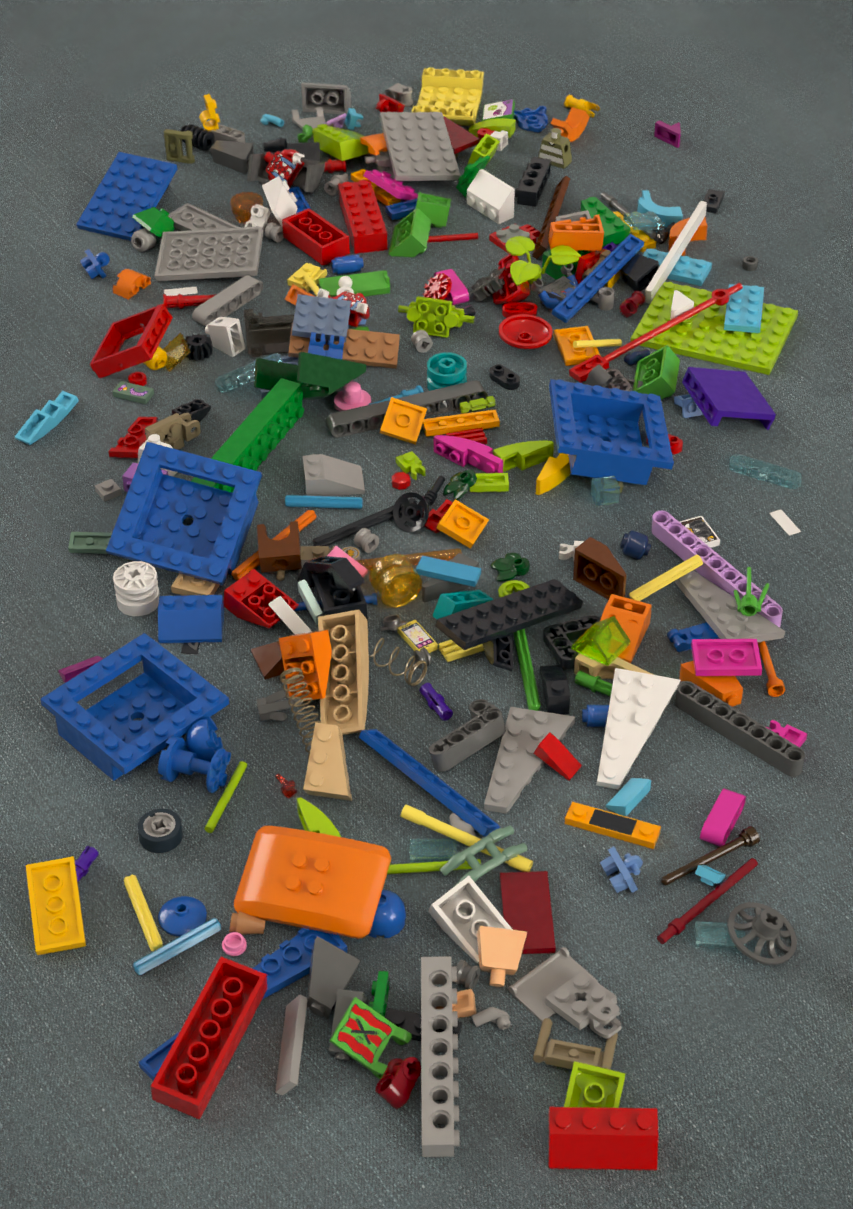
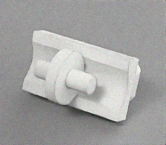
[245,204,271,231]

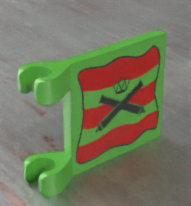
[329,997,412,1079]

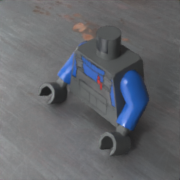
[531,263,579,309]

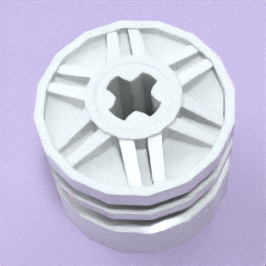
[113,561,160,616]

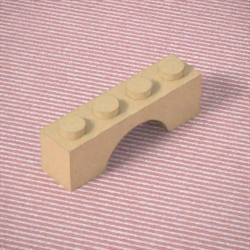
[574,644,654,679]

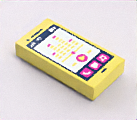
[397,620,438,653]

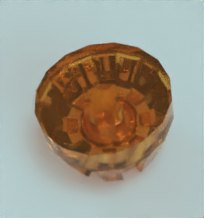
[230,192,264,224]

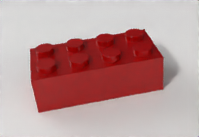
[282,208,350,266]

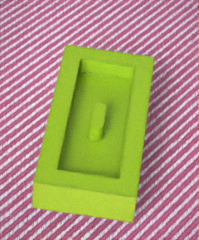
[470,473,509,492]

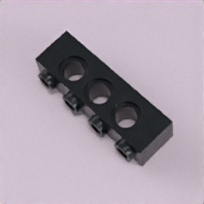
[515,157,551,207]

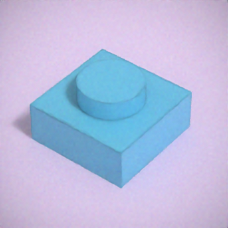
[695,865,726,886]

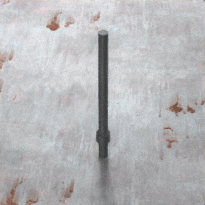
[600,192,656,239]

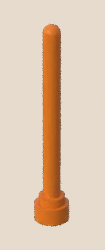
[758,641,785,697]

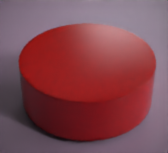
[128,372,147,386]

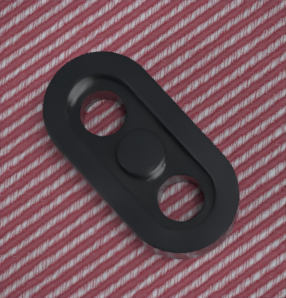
[489,364,520,390]

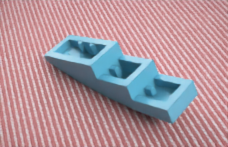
[15,391,79,445]

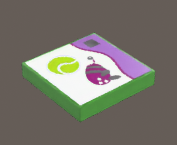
[482,99,515,121]

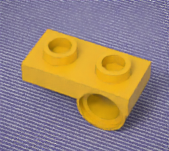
[199,94,220,130]

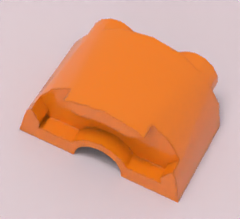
[113,269,151,300]

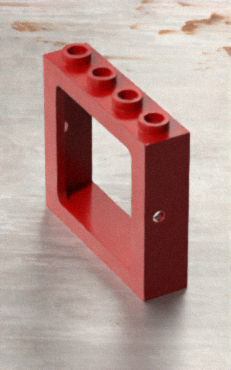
[90,304,173,378]

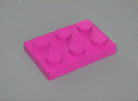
[364,169,418,200]
[691,639,762,676]

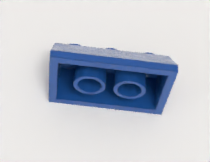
[158,595,224,643]

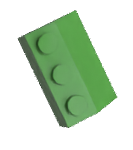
[388,208,431,257]
[633,345,680,400]

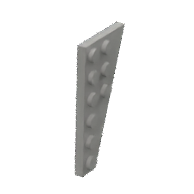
[484,707,575,814]

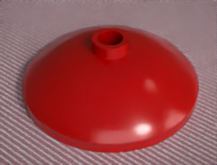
[499,314,553,350]

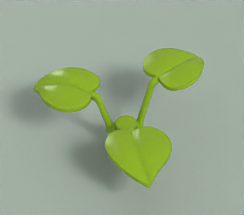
[506,236,581,286]

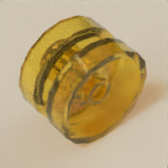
[369,554,422,608]

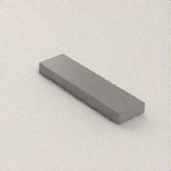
[275,995,308,1096]

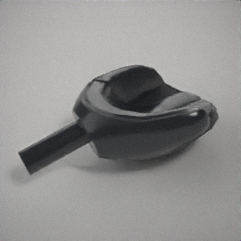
[649,222,675,244]

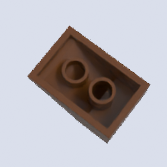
[573,537,627,600]

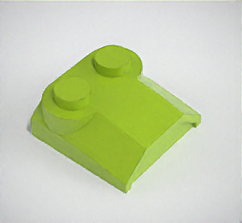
[564,1061,626,1108]

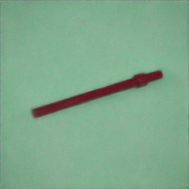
[657,858,758,944]

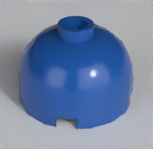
[185,717,223,762]
[368,889,406,938]

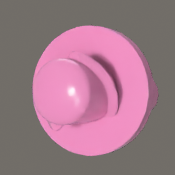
[334,381,371,412]

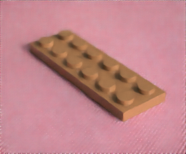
[288,323,400,369]

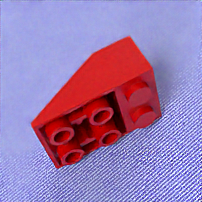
[223,569,299,628]

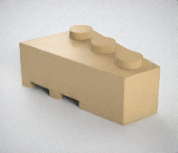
[303,722,352,801]

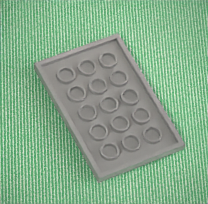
[379,112,460,181]
[155,226,263,281]

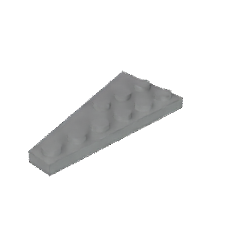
[674,570,785,642]

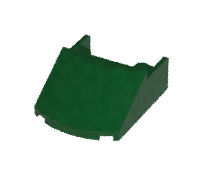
[254,352,366,400]

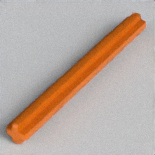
[231,510,317,580]

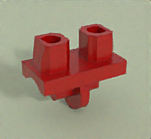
[376,94,404,112]

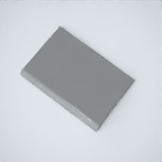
[508,947,598,1022]

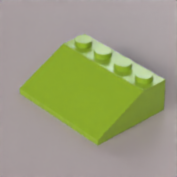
[312,124,369,161]

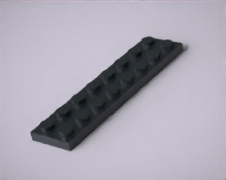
[435,579,583,650]

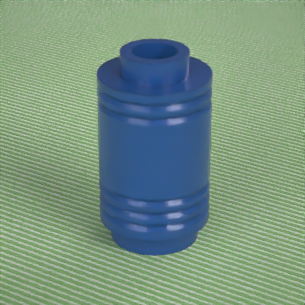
[331,254,364,275]
[582,705,609,727]

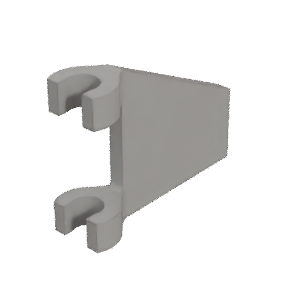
[291,107,326,137]

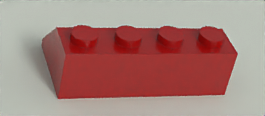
[548,1107,659,1170]

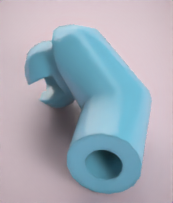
[260,114,284,127]

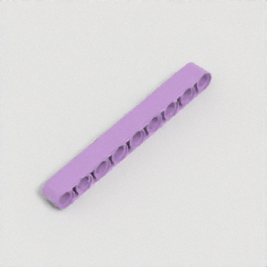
[651,511,783,627]

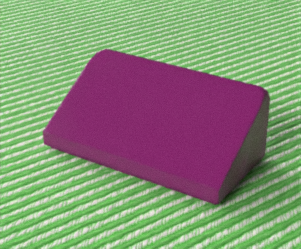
[58,656,103,683]

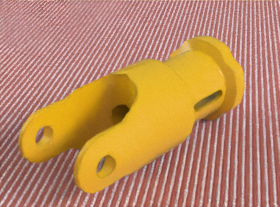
[564,95,600,118]

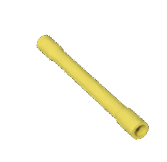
[401,804,533,872]

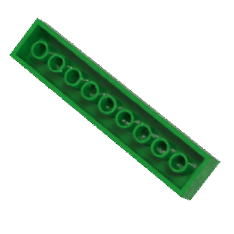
[189,378,304,519]

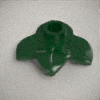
[443,469,477,501]
[490,553,530,581]

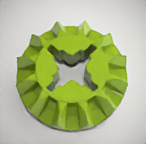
[498,580,530,597]

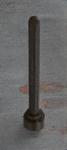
[661,826,760,885]

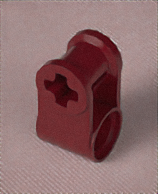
[376,1057,421,1109]

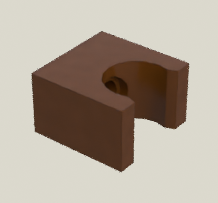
[257,521,302,573]

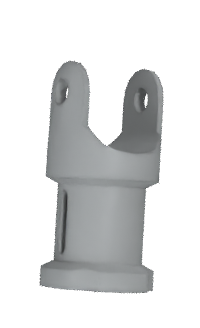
[324,173,349,196]

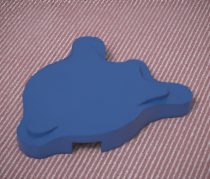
[514,106,548,132]

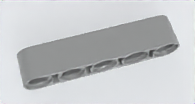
[192,275,263,327]

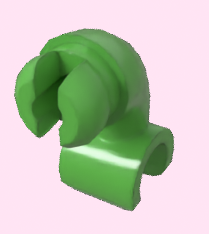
[298,125,313,143]

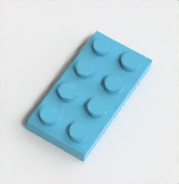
[643,248,712,286]
[724,284,764,333]

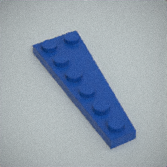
[252,928,348,999]

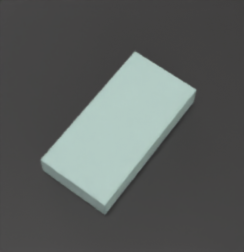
[298,580,323,625]

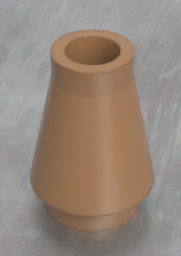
[229,911,266,935]

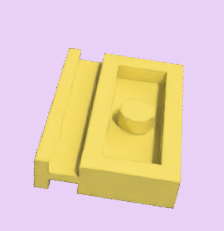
[287,263,327,292]

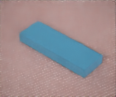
[416,556,481,587]

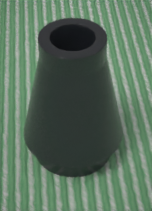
[263,137,288,152]

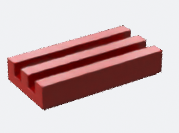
[446,428,487,445]

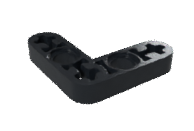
[543,616,601,669]

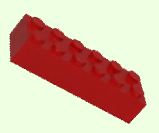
[338,180,388,254]
[151,956,267,1120]

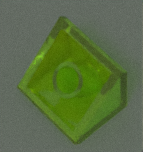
[571,616,630,666]

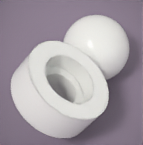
[337,276,354,295]

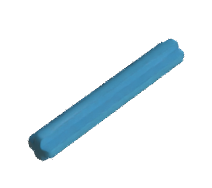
[285,495,363,509]
[133,918,221,975]

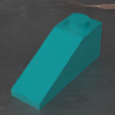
[432,590,494,619]

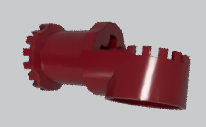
[619,291,646,318]

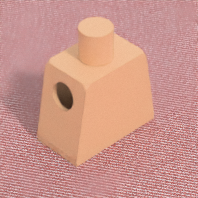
[477,926,527,987]

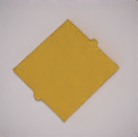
[163,333,191,372]

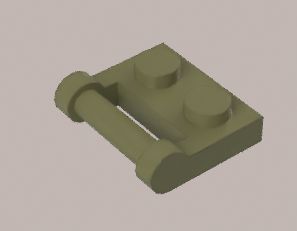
[164,129,195,164]

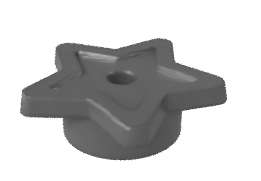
[380,615,407,631]

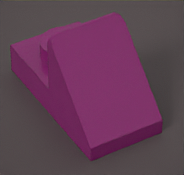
[654,120,681,148]

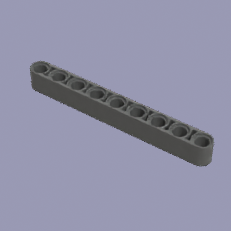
[326,380,488,438]

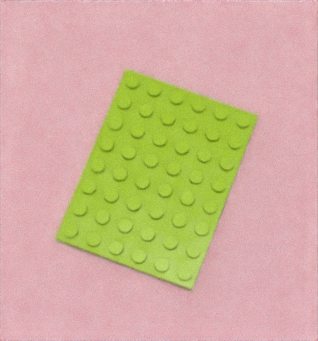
[630,282,798,375]

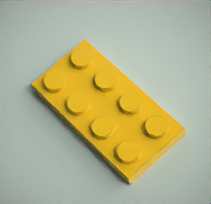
[26,856,86,955]

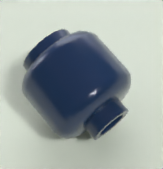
[620,530,651,560]

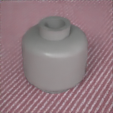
[131,228,156,252]

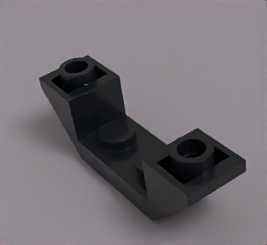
[297,556,365,592]

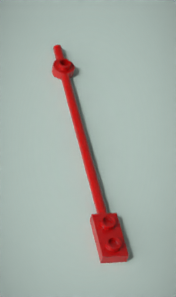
[569,283,743,383]

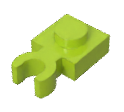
[396,451,425,480]

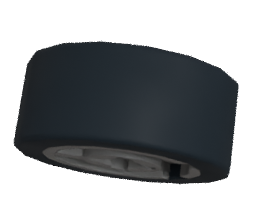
[137,808,183,853]

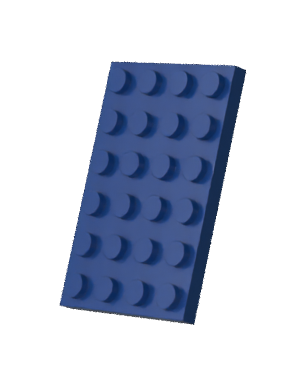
[76,152,178,241]

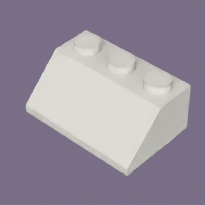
[467,169,514,224]

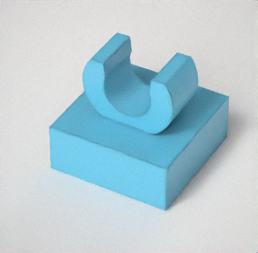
[345,108,363,130]

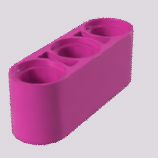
[434,269,469,305]
[700,788,746,847]

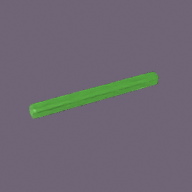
[513,628,540,711]

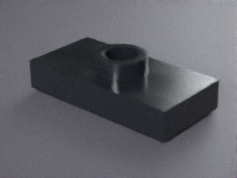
[703,189,725,213]

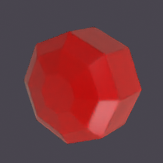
[392,472,410,490]

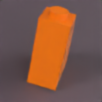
[679,661,743,707]

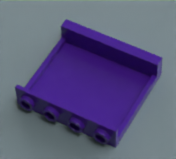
[682,367,776,430]

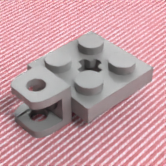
[545,971,622,1039]

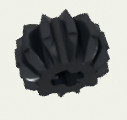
[182,333,213,362]

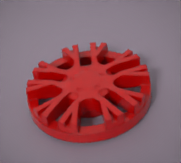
[423,273,452,300]

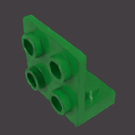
[456,155,490,199]

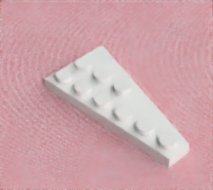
[596,668,681,790]

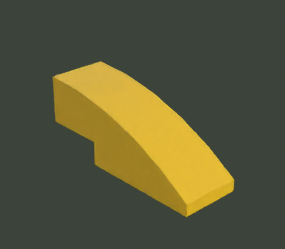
[536,453,571,495]

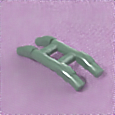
[440,825,527,888]

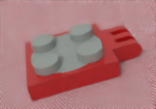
[489,223,540,254]

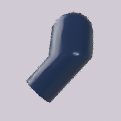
[624,349,650,365]

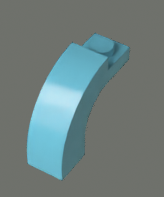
[637,190,683,230]

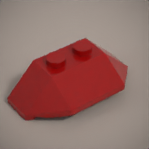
[493,254,531,305]

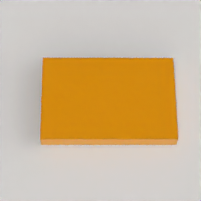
[553,326,601,366]

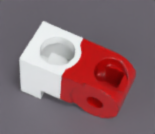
[478,128,508,151]

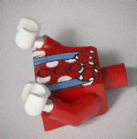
[264,149,305,188]
[317,288,370,327]

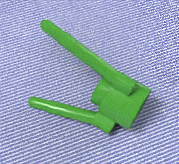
[733,567,769,616]

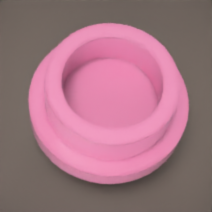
[222,932,247,956]

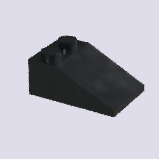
[312,572,368,623]

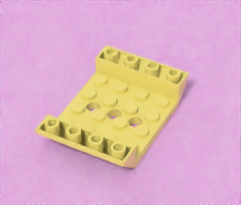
[412,68,484,126]

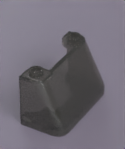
[244,309,295,357]

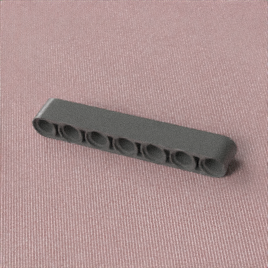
[675,681,805,777]

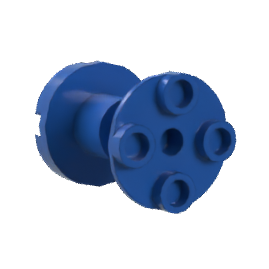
[158,736,231,793]

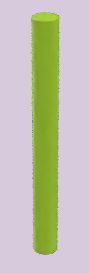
[204,761,247,833]
[387,859,481,874]

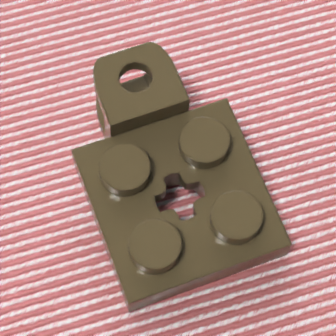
[145,413,201,450]

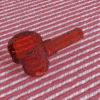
[275,773,297,798]

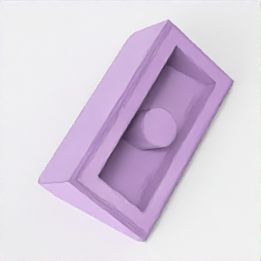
[324,113,347,128]

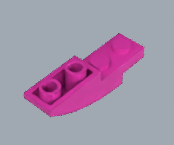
[434,435,503,473]

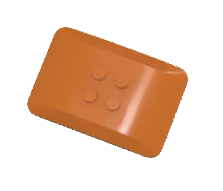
[234,826,391,939]

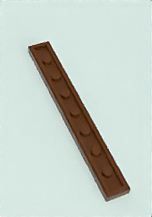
[532,176,570,259]

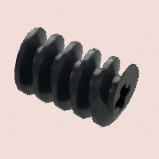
[180,124,214,151]

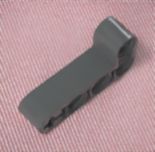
[429,699,506,772]

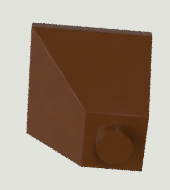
[251,641,284,680]

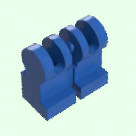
[308,332,345,359]

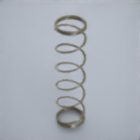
[368,630,427,686]

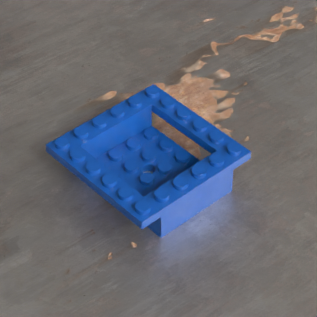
[549,379,674,485]
[106,442,262,585]
[41,633,229,781]

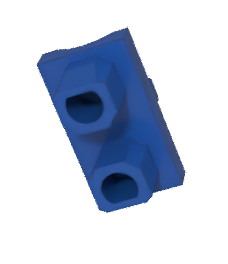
[80,249,110,279]

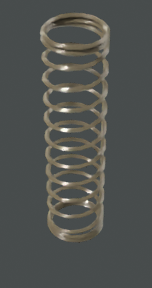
[279,668,321,760]

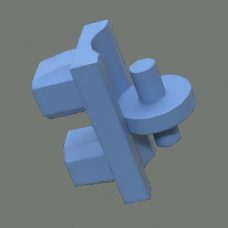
[600,846,643,893]

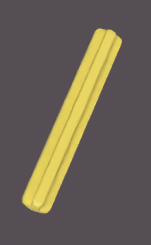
[629,555,703,601]
[124,875,163,951]

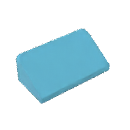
[606,778,651,816]

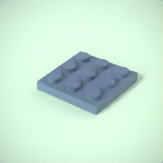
[292,294,351,342]

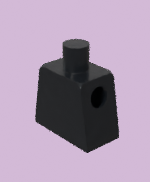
[620,254,660,292]

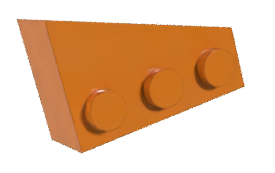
[548,215,604,252]

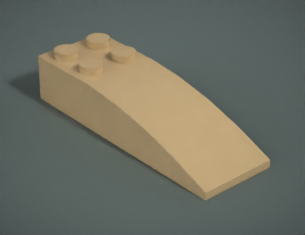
[318,610,369,735]

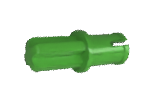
[575,671,612,697]

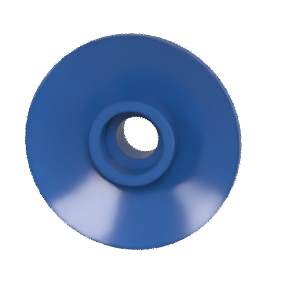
[158,896,207,936]

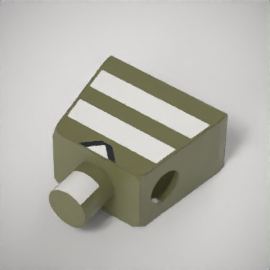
[538,128,572,169]

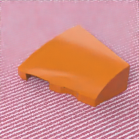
[360,133,388,155]

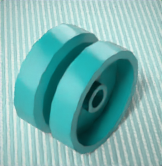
[427,352,467,391]

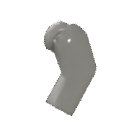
[449,813,475,836]
[472,1007,511,1030]

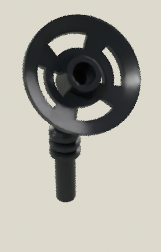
[393,476,445,532]

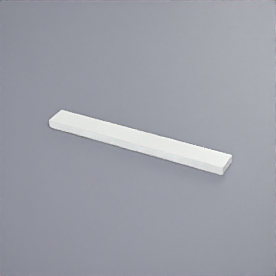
[645,201,707,304]

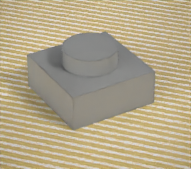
[95,479,122,502]

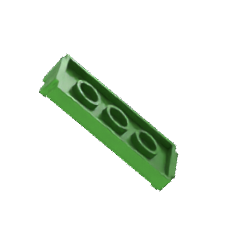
[319,270,390,297]

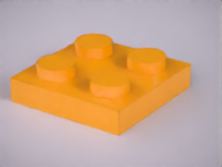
[380,397,427,445]
[437,499,489,549]

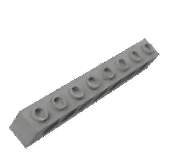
[421,957,460,1157]

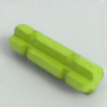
[459,396,495,413]

